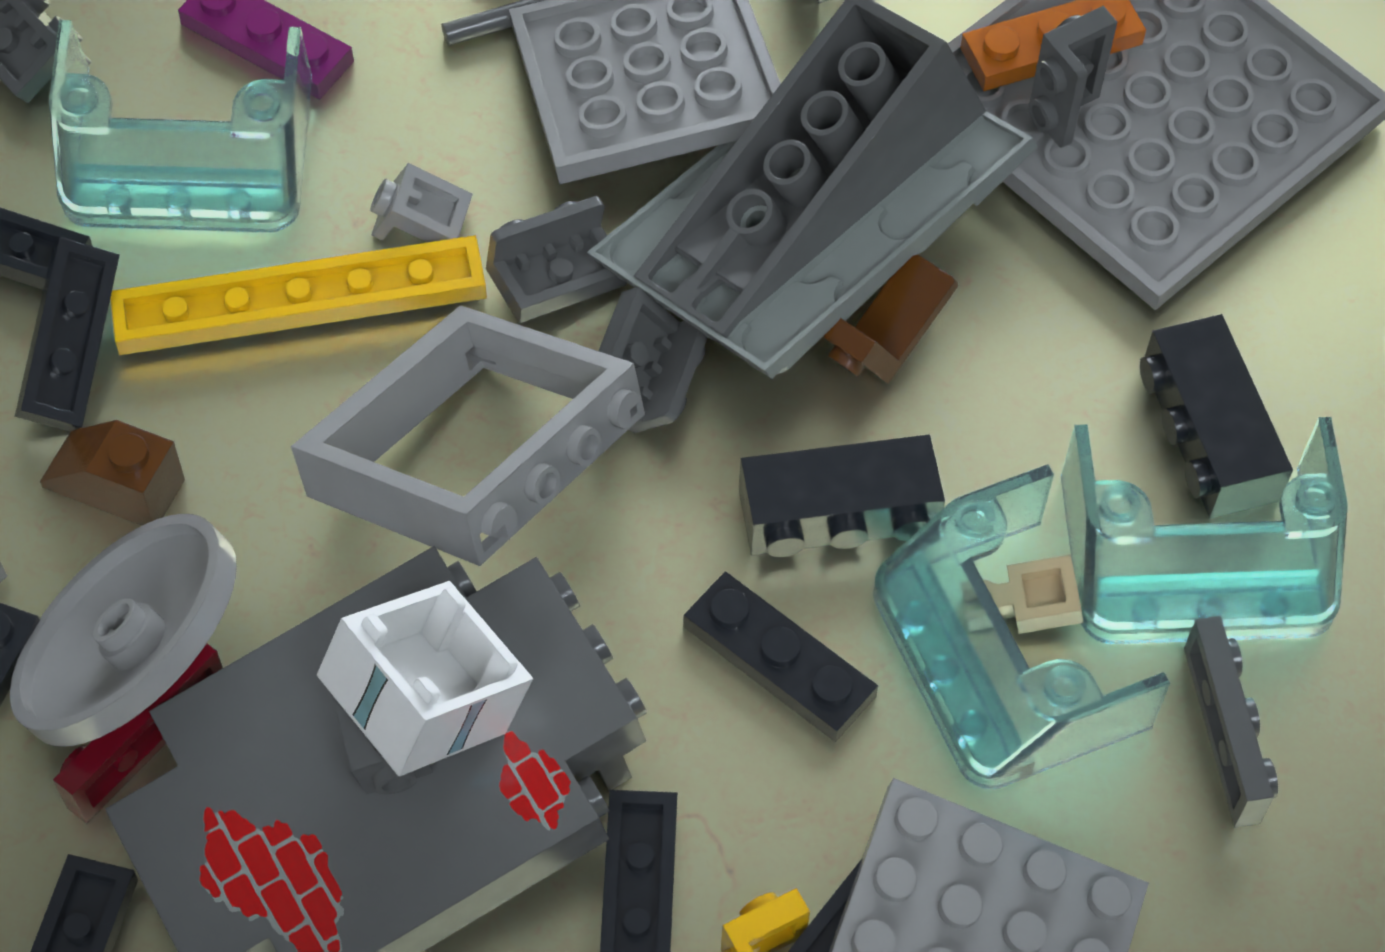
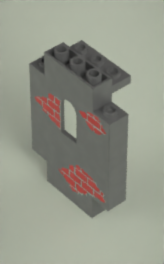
[105,546,647,952]

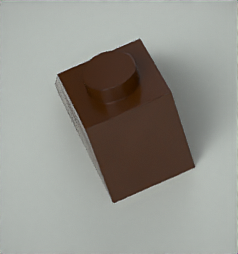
[40,420,185,526]

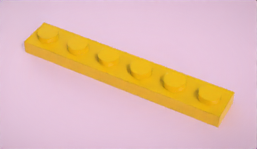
[110,235,487,355]

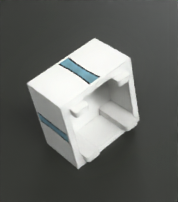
[317,581,533,777]

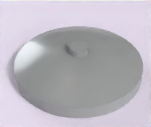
[10,514,237,747]

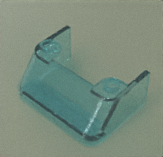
[49,20,312,232]
[1061,417,1348,644]
[873,464,1170,789]

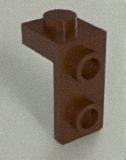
[823,254,958,384]

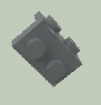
[1028,5,1117,148]
[486,196,627,324]
[598,287,708,433]

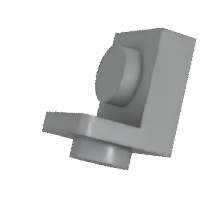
[370,163,473,242]

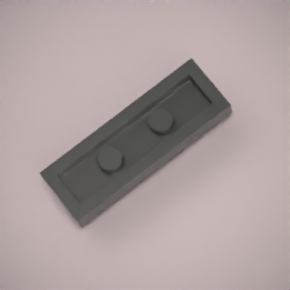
[1184,615,1278,828]

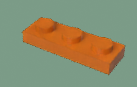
[960,0,1146,92]

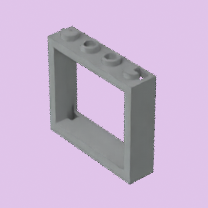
[291,305,645,566]

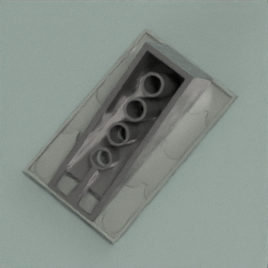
[587,0,1038,379]

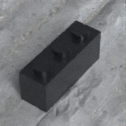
[1140,314,1293,519]
[739,434,945,557]

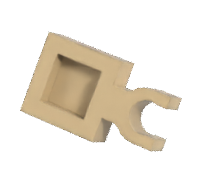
[963,554,1083,634]

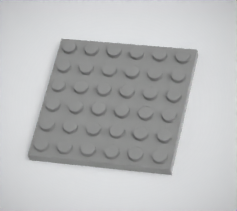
[948,0,1385,310]

